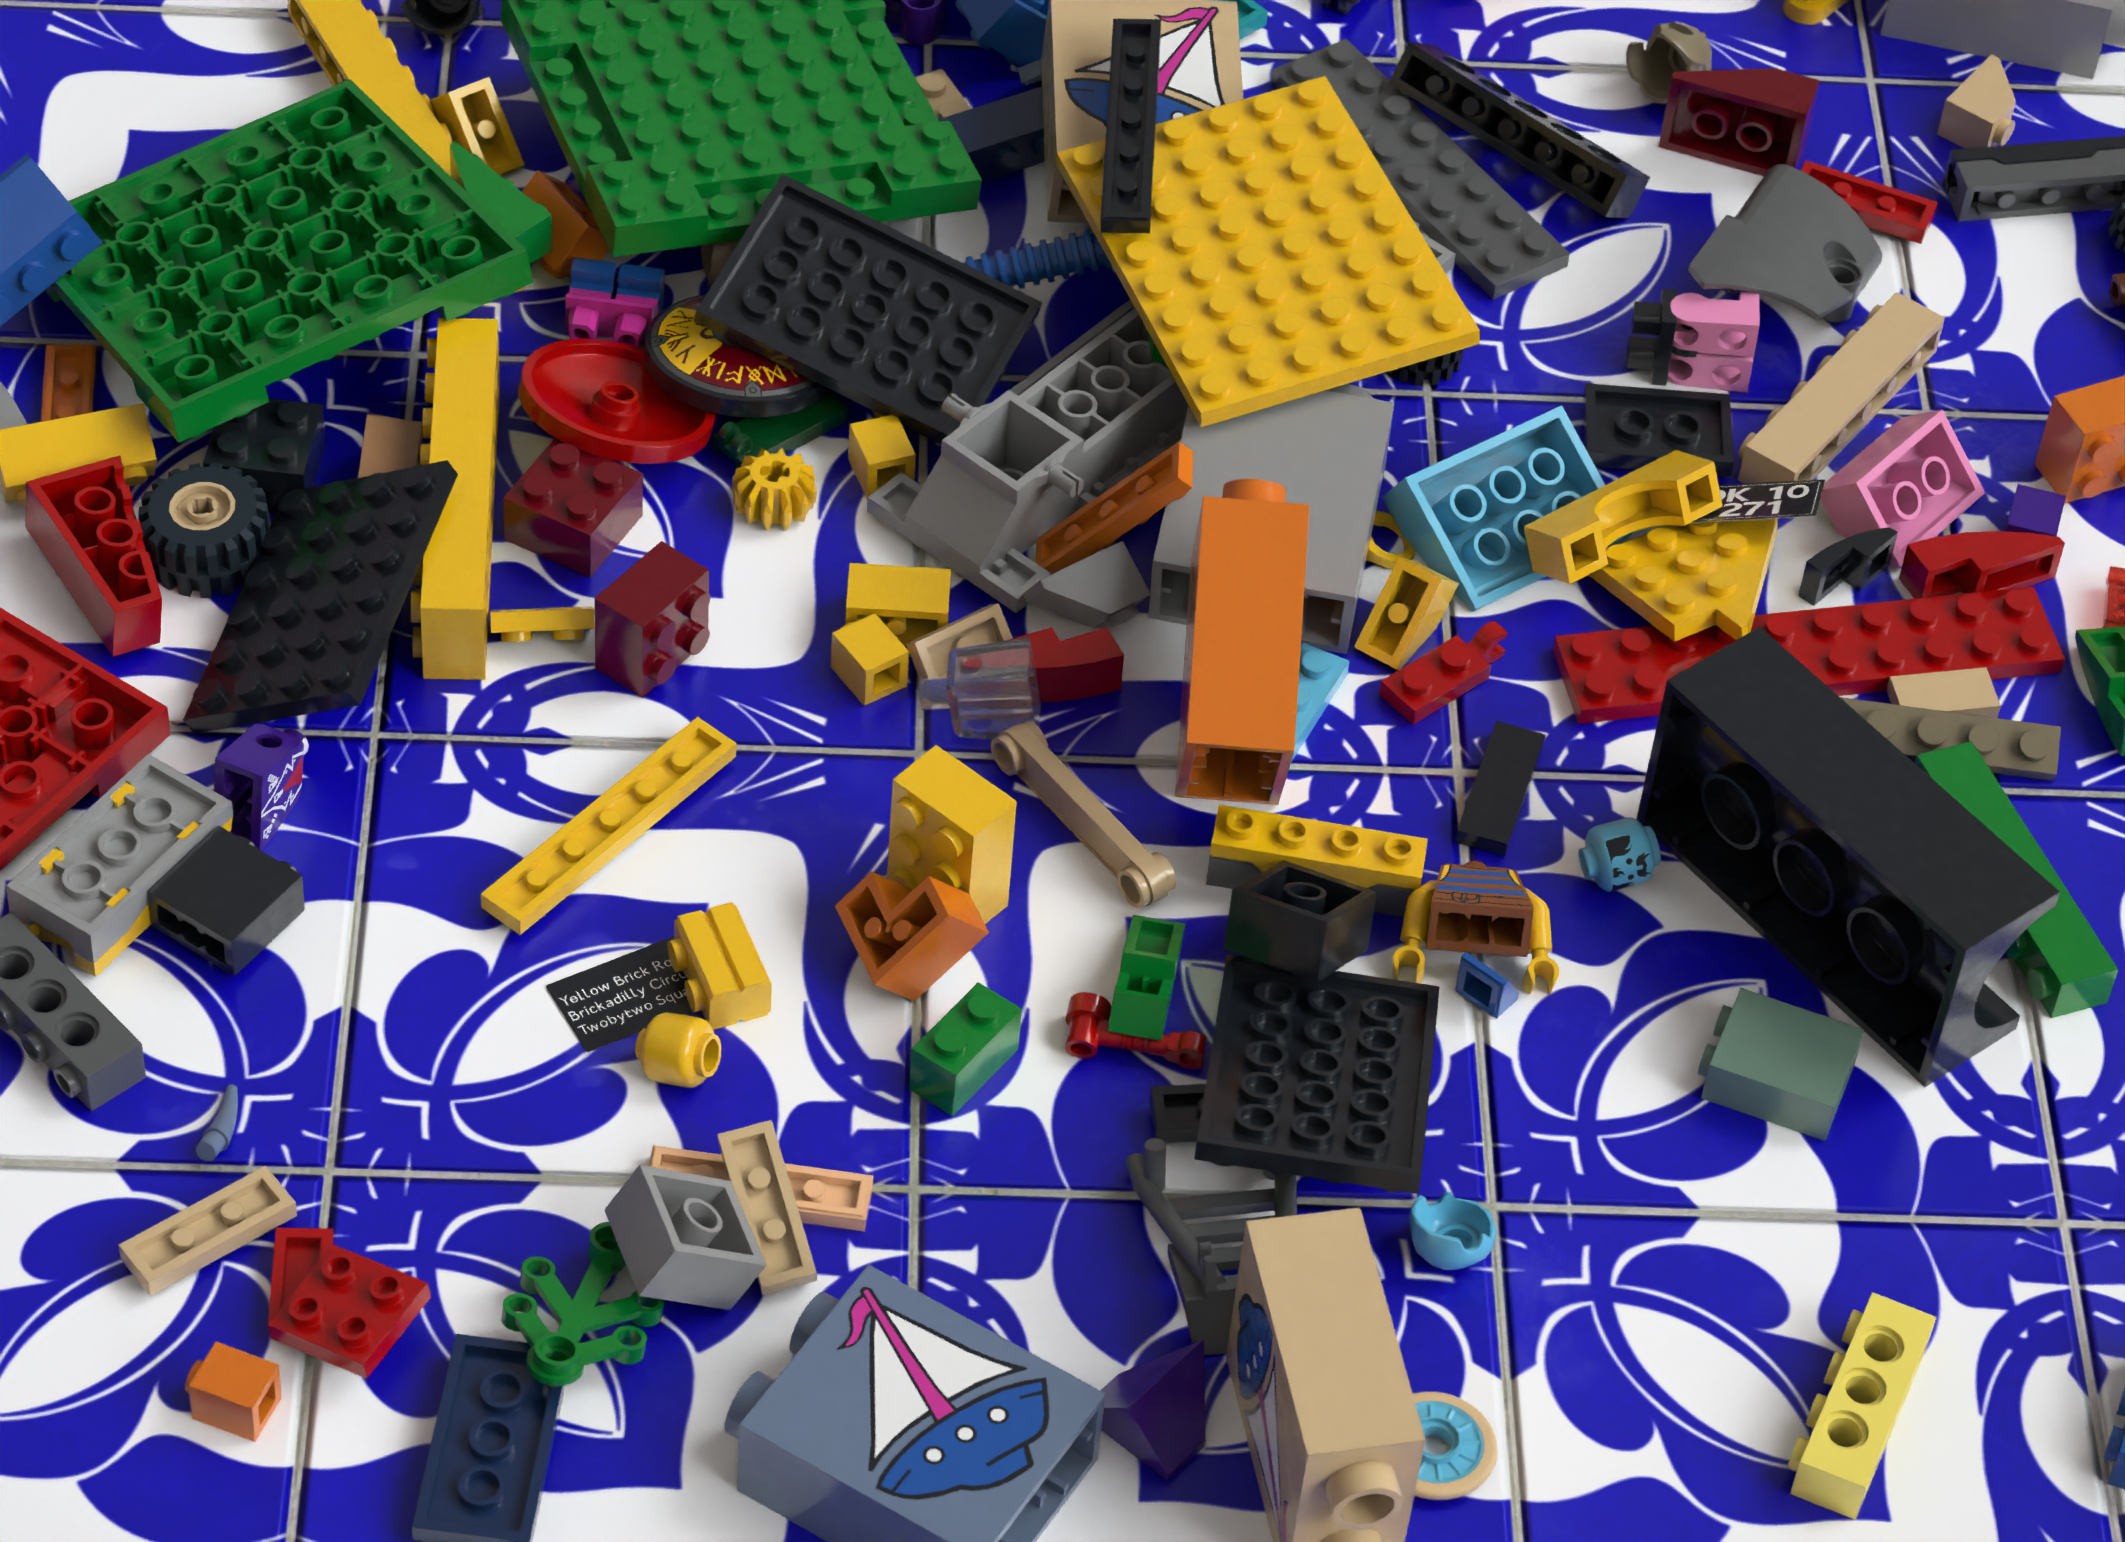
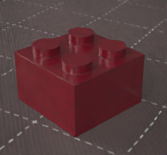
[503,438,643,578]
[594,541,710,698]

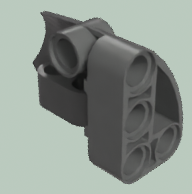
[1688,164,1882,322]

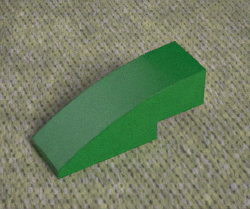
[2075,626,2125,756]
[1108,915,1186,1041]

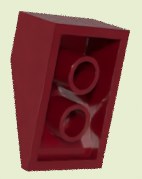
[1658,68,1820,176]

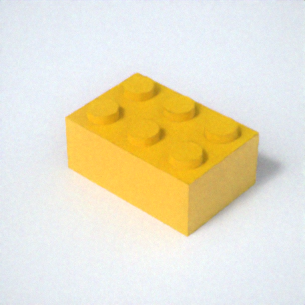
[887,745,1017,924]

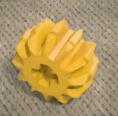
[732,448,817,530]

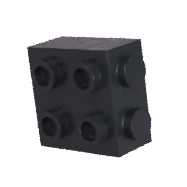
[147,825,305,977]

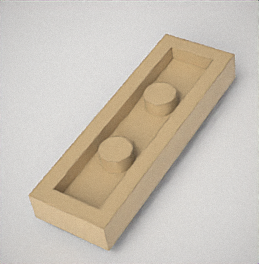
[717,1120,817,1296]
[119,1165,297,1296]

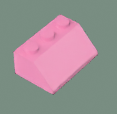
[1820,409,1985,569]

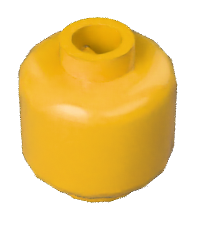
[635,1012,721,1088]

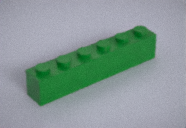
[1915,741,2118,1018]

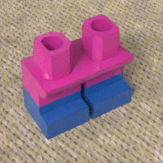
[565,257,665,348]

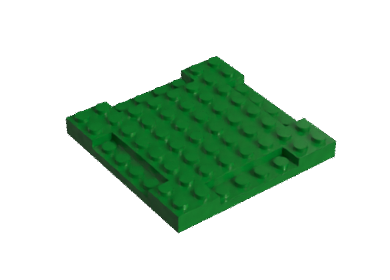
[501,0,982,257]
[44,79,534,443]

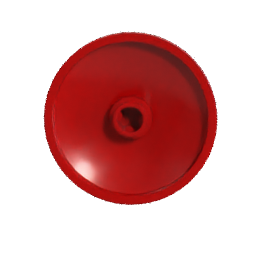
[518,339,716,464]

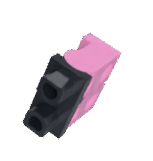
[1627,289,1759,393]

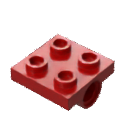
[267,1244,431,1379]

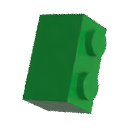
[909,982,1022,1117]

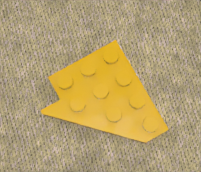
[1588,518,1778,642]

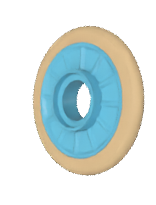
[1413,1392,1498,1500]

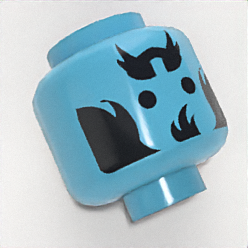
[1578,817,1661,892]

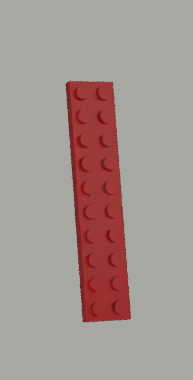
[1552,586,2065,724]

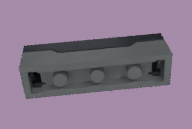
[1942,136,2125,222]

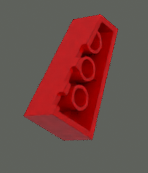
[25,455,162,657]

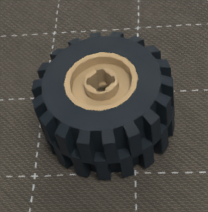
[138,463,270,598]

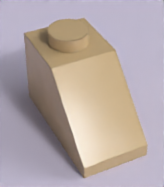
[1937,54,2016,149]

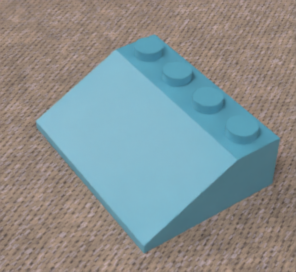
[1382,405,1632,612]

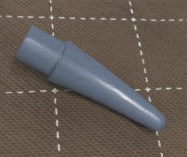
[195,1084,238,1161]

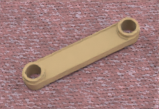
[991,721,1177,908]

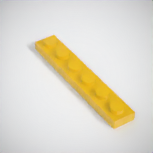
[481,717,736,935]

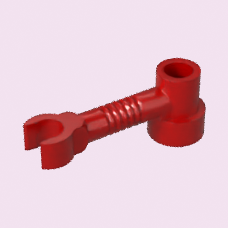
[1065,992,1207,1069]

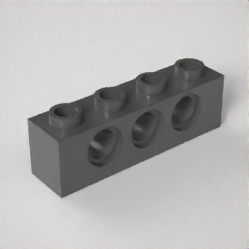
[0,912,146,1112]

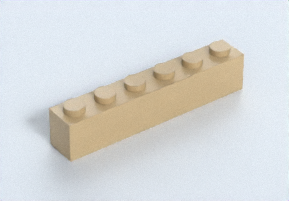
[1738,292,1945,484]

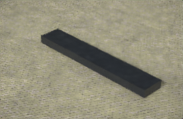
[1100,19,1161,233]

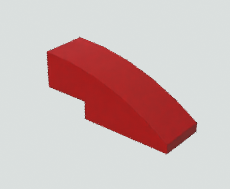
[1898,531,2065,599]
[956,627,1124,703]

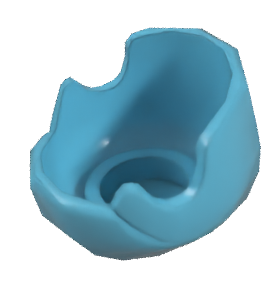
[1409,1192,1496,1270]

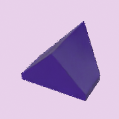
[1100,1339,1206,1481]

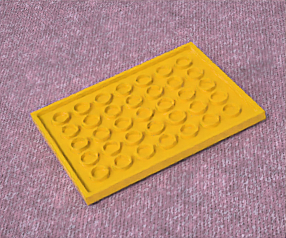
[1057,76,1480,427]

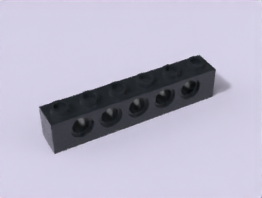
[1389,42,1651,218]

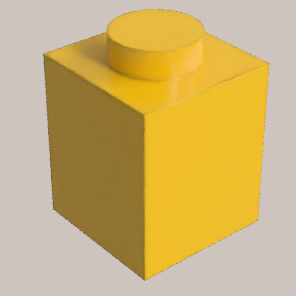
[848,415,916,499]
[831,613,909,706]

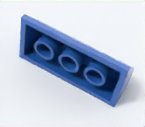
[0,153,103,326]

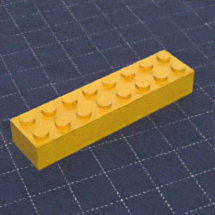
[411,318,500,680]

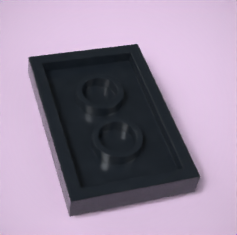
[1583,383,1734,477]

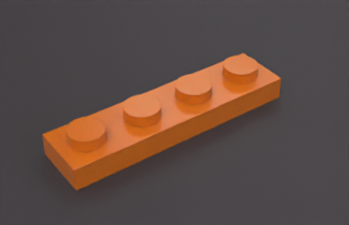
[1035,441,1194,574]

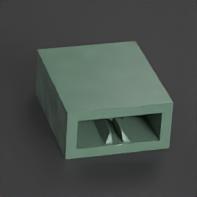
[1697,988,1864,1141]

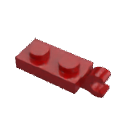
[1379,621,1508,725]

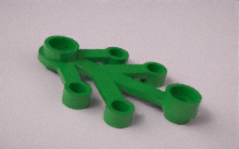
[501,1222,664,1386]

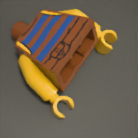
[1392,861,1559,994]

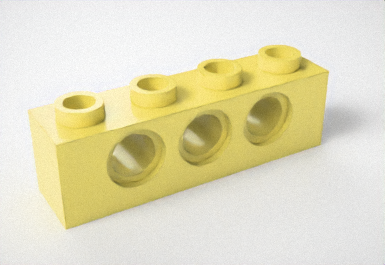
[1787,1292,1936,1520]

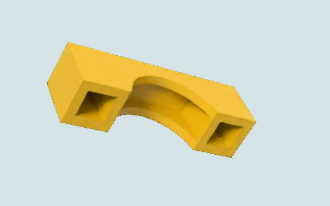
[1523,450,1723,584]

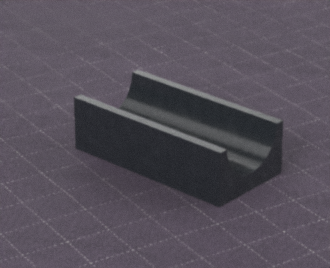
[1636,627,2060,1087]

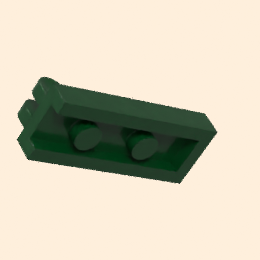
[712,392,848,469]

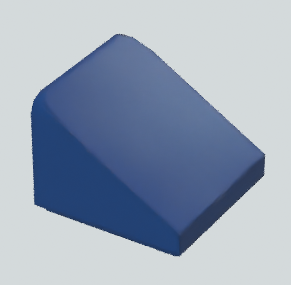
[1455,952,1519,1019]

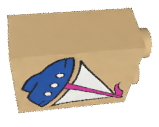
[1041,0,1244,224]
[1226,1208,1426,1542]

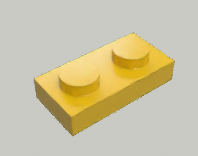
[490,606,595,642]

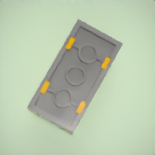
[6,754,233,977]

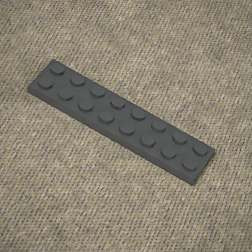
[1271,39,1570,300]

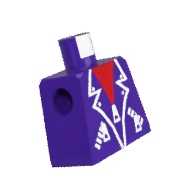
[214,724,309,851]

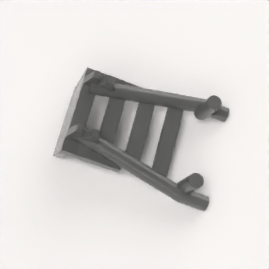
[1125,1138,1297,1356]

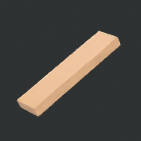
[648,1145,874,1232]

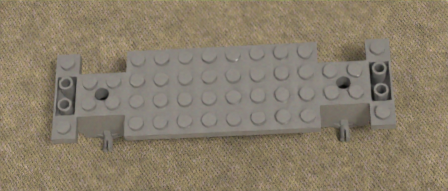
[867,220,1455,613]

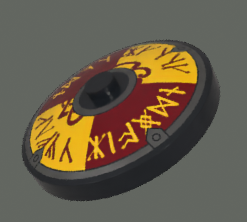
[644,294,831,418]

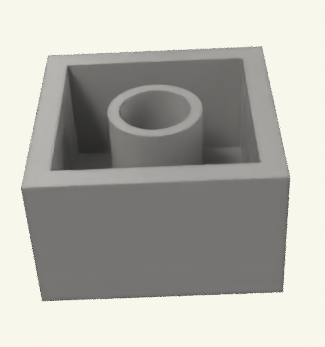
[604,1165,766,1310]

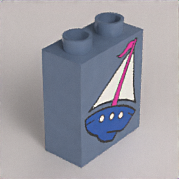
[724,1264,1106,1542]

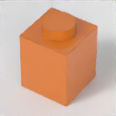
[185,1341,282,1442]

